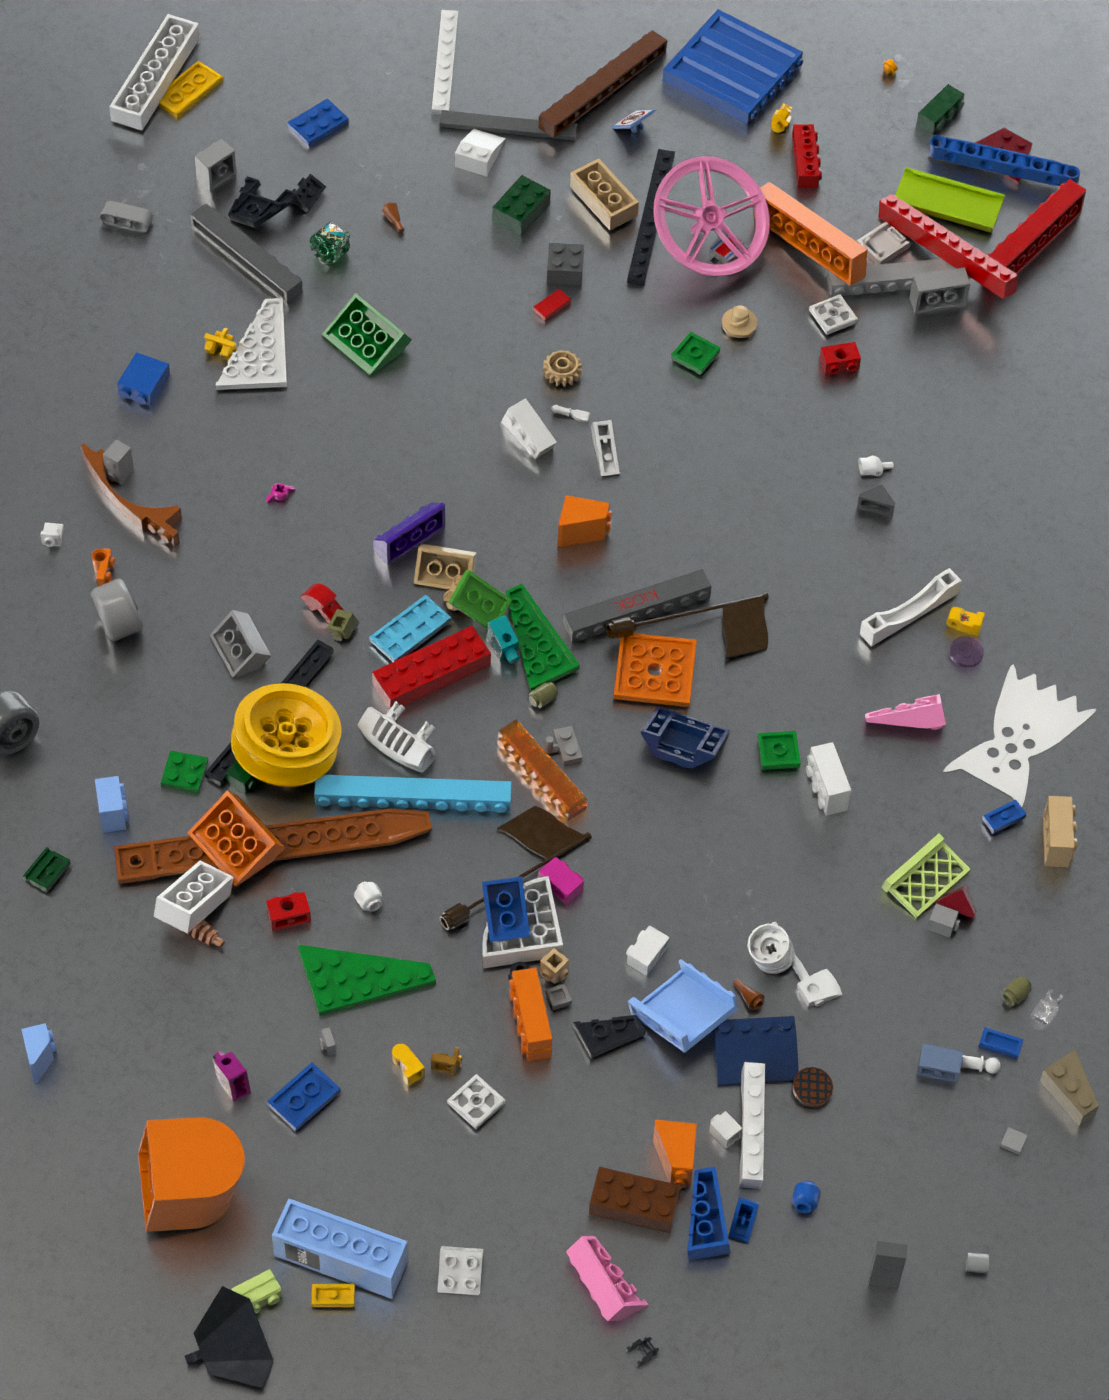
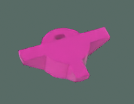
[265,483,295,503]

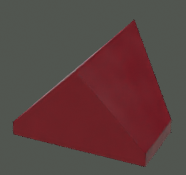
[936,884,977,918]

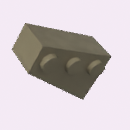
[1040,1050,1099,1127]

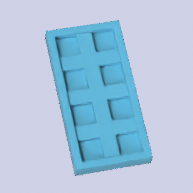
[370,595,451,662]

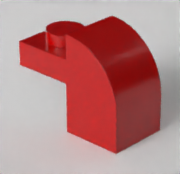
[300,583,344,623]

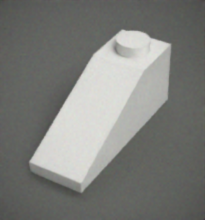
[591,420,620,477]

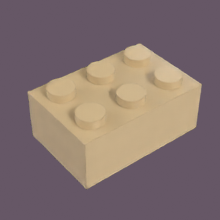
[1043,796,1077,868]

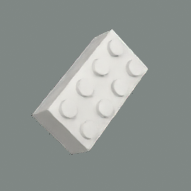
[154,861,233,933]

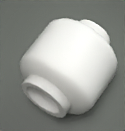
[354,882,384,912]

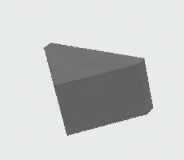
[857,485,895,517]

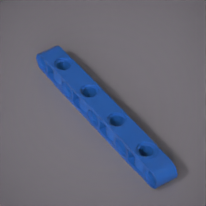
[929,135,1080,186]

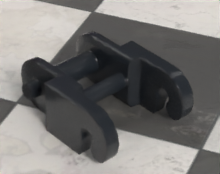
[626,1337,659,1367]

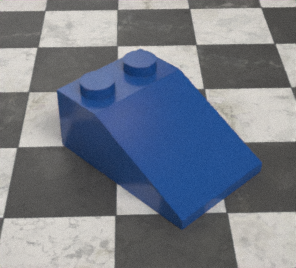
[482,876,530,942]

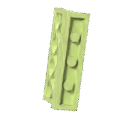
[881,834,971,918]

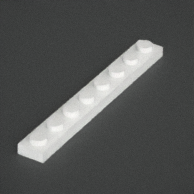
[432,10,458,114]

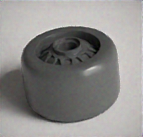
[0,691,40,755]

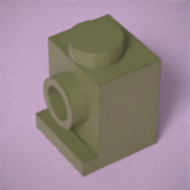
[327,609,359,641]

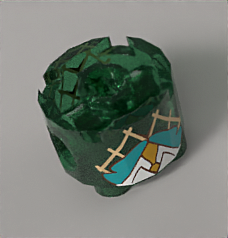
[309,222,350,265]

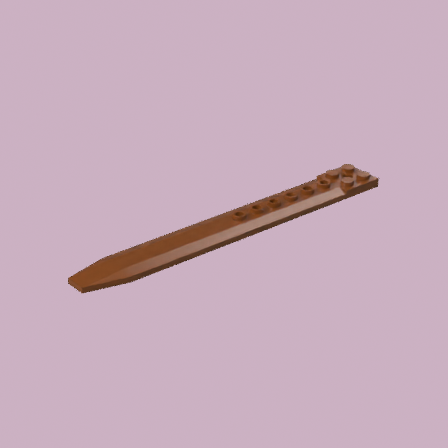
[114,809,432,884]

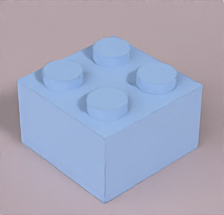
[95,776,129,833]

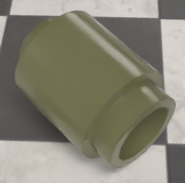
[529,682,558,708]
[1002,976,1032,1006]

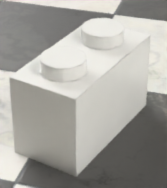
[626,925,670,976]

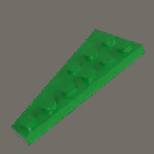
[506,584,580,692]

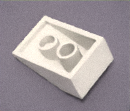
[455,129,506,177]

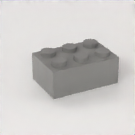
[909,268,970,314]

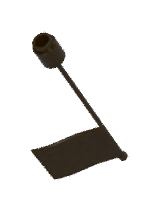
[606,592,769,659]
[439,806,592,930]

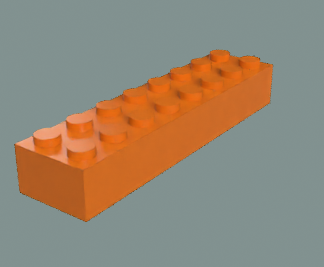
[753,182,868,286]

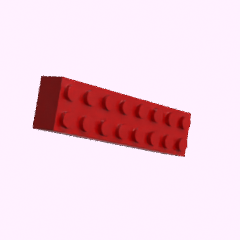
[987,179,1086,274]

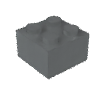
[547,243,584,285]

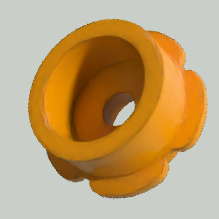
[883,59,898,75]

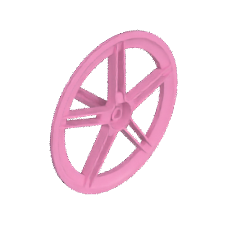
[654,156,770,277]

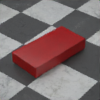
[533,289,571,321]

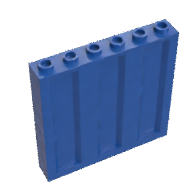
[662,9,803,125]

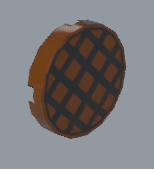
[792,1067,833,1108]

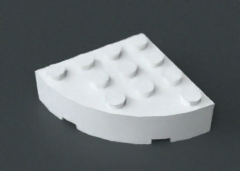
[482,876,563,968]

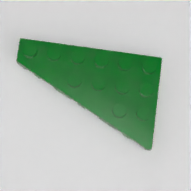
[298,945,436,1016]

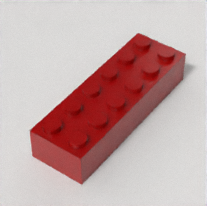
[372,626,491,710]

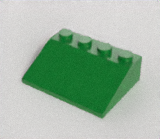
[322,293,412,376]

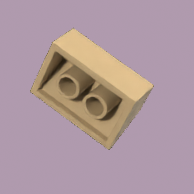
[414,544,477,589]

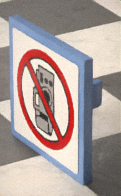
[611,109,656,133]

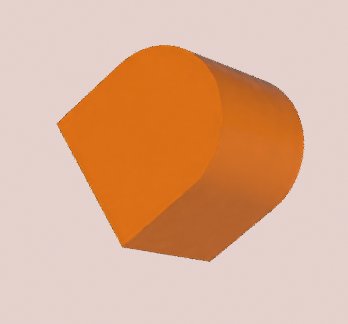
[138,1117,245,1232]

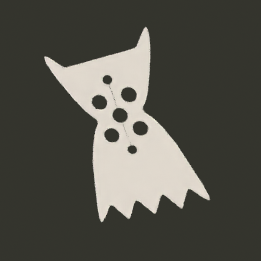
[943,664,1096,807]

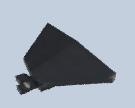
[184,1286,273,1388]

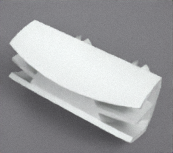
[357,701,436,773]

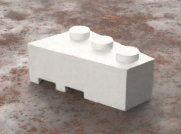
[501,398,557,459]

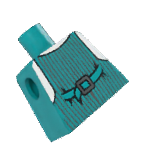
[486,615,520,664]

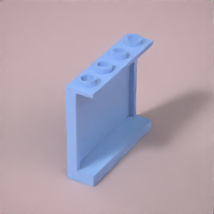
[627,959,738,1053]

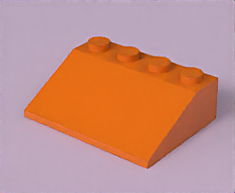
[187,790,285,887]

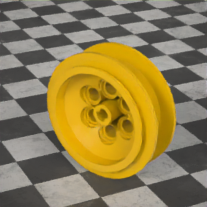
[231,683,341,787]

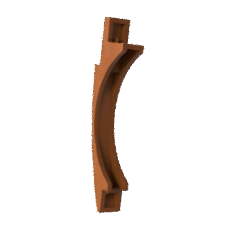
[81,443,182,547]

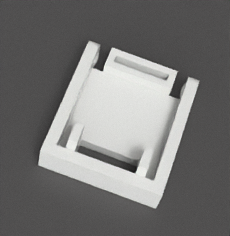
[856,222,911,265]

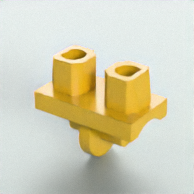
[771,103,792,133]
[204,328,238,359]

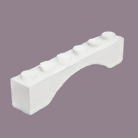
[860,568,962,647]
[739,1062,765,1189]

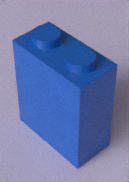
[117,352,170,406]

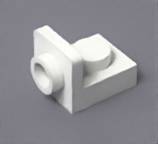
[40,523,64,547]

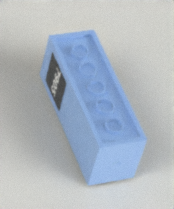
[272,1198,408,1299]

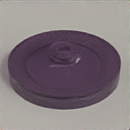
[949,637,984,668]

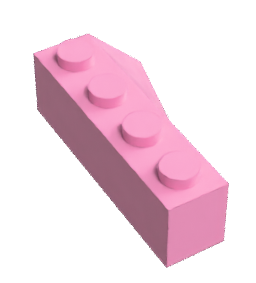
[566,1236,649,1322]

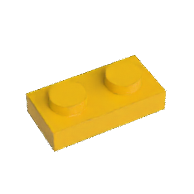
[311,1284,355,1307]

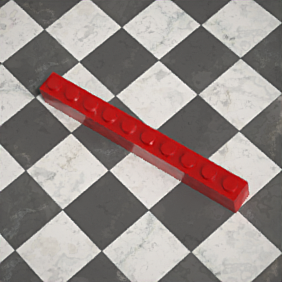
[878,194,1018,299]

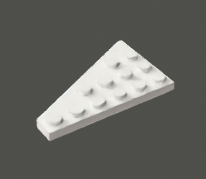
[216,298,287,390]

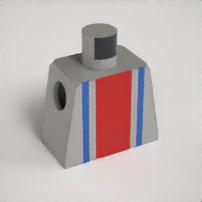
[708,230,749,265]

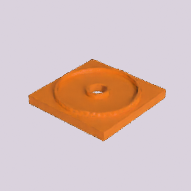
[613,633,697,707]

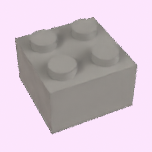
[195,139,237,191]

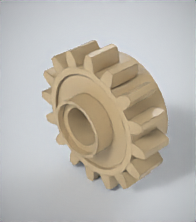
[543,350,582,387]

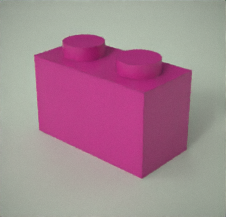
[539,857,584,905]

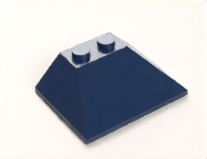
[641,706,730,769]

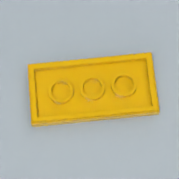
[158,60,224,118]

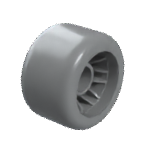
[90,579,143,641]

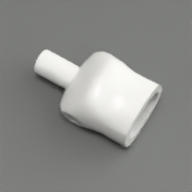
[858,456,894,476]

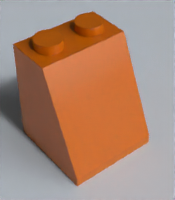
[557,495,612,547]
[653,1120,697,1188]

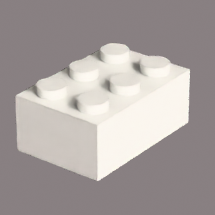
[806,742,851,816]

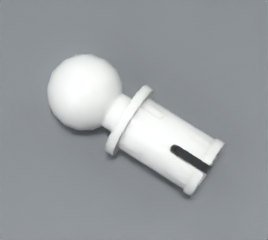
[961,1055,1001,1074]

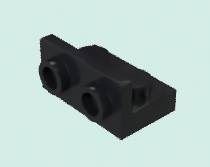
[292,174,326,213]

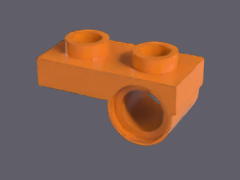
[92,548,115,587]

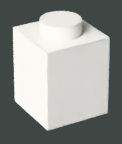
[709,1111,742,1149]

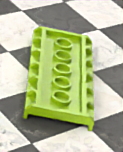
[895,167,1005,233]

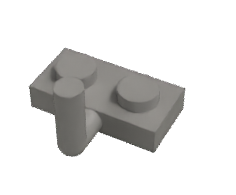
[545,726,582,765]

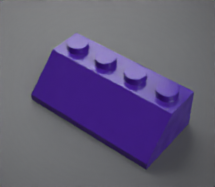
[373,502,445,565]

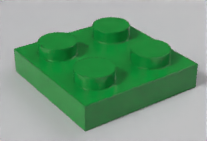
[671,331,721,375]
[757,731,801,770]
[160,750,209,794]

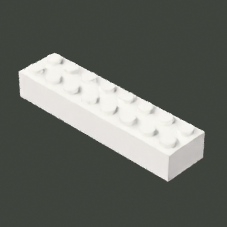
[109,14,200,130]

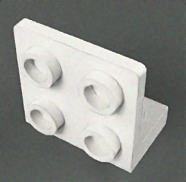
[437,1246,484,1295]

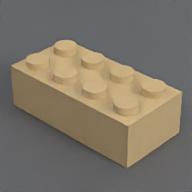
[570,158,639,230]

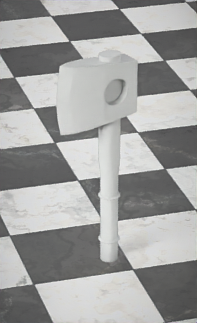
[771,922,842,1007]

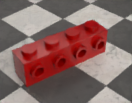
[792,124,822,188]

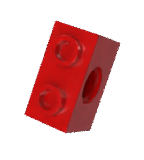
[819,342,861,375]
[266,892,311,931]

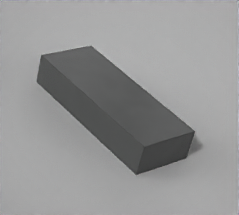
[868,1241,907,1290]

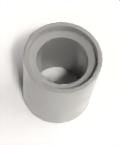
[966,1253,989,1273]

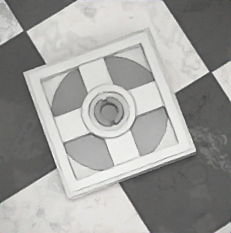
[809,294,858,335]
[447,1074,506,1130]

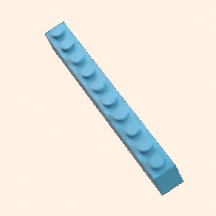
[314,775,511,813]

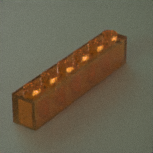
[497,719,587,821]

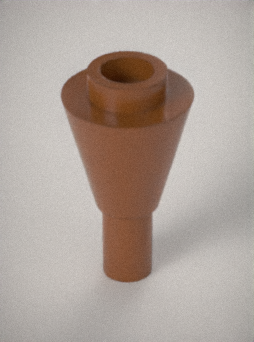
[381,202,405,233]
[733,979,765,1010]

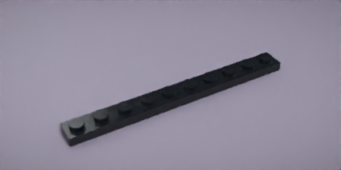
[627,149,675,286]
[204,640,334,786]

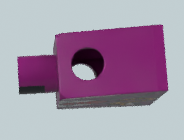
[213,1051,251,1103]

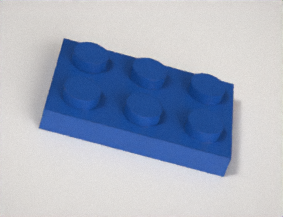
[287,98,349,147]
[267,1062,341,1131]

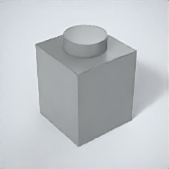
[928,904,960,937]

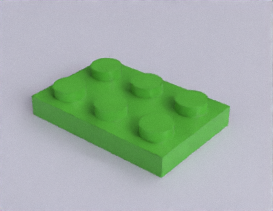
[448,570,512,629]

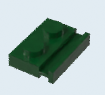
[23,847,71,892]

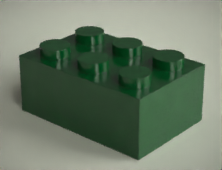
[492,175,551,236]

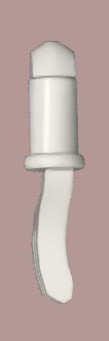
[551,405,590,423]

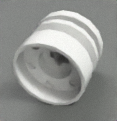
[747,923,795,974]

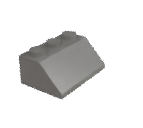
[209,610,271,678]

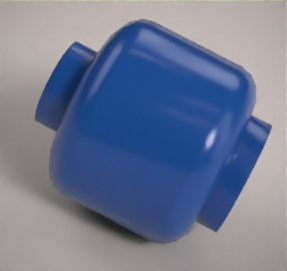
[791,1181,821,1213]

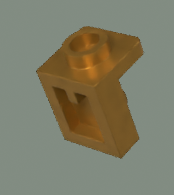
[431,1047,463,1074]

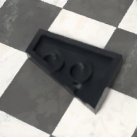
[573,1015,646,1058]

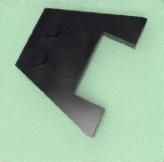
[228,176,300,228]

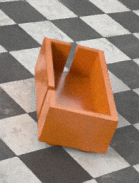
[509,968,552,1062]

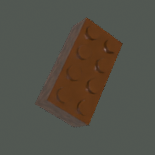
[589,1167,681,1233]

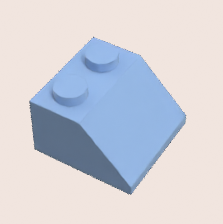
[21,1023,56,1083]

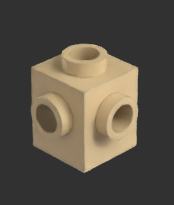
[540,948,569,984]

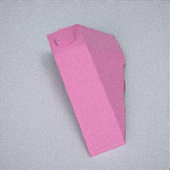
[865,694,946,730]

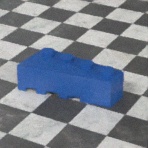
[687,1166,731,1261]

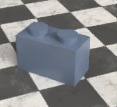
[917,1044,963,1083]

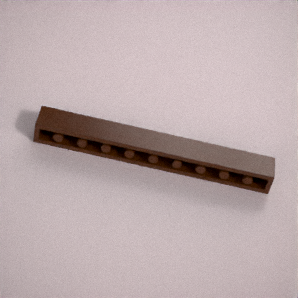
[538,30,667,138]

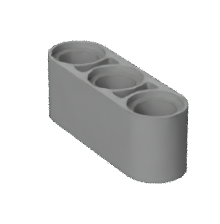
[100,201,153,232]

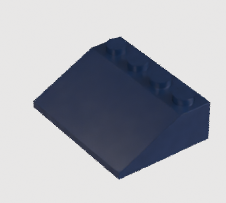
[712,1016,799,1086]

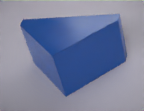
[728,1197,759,1243]

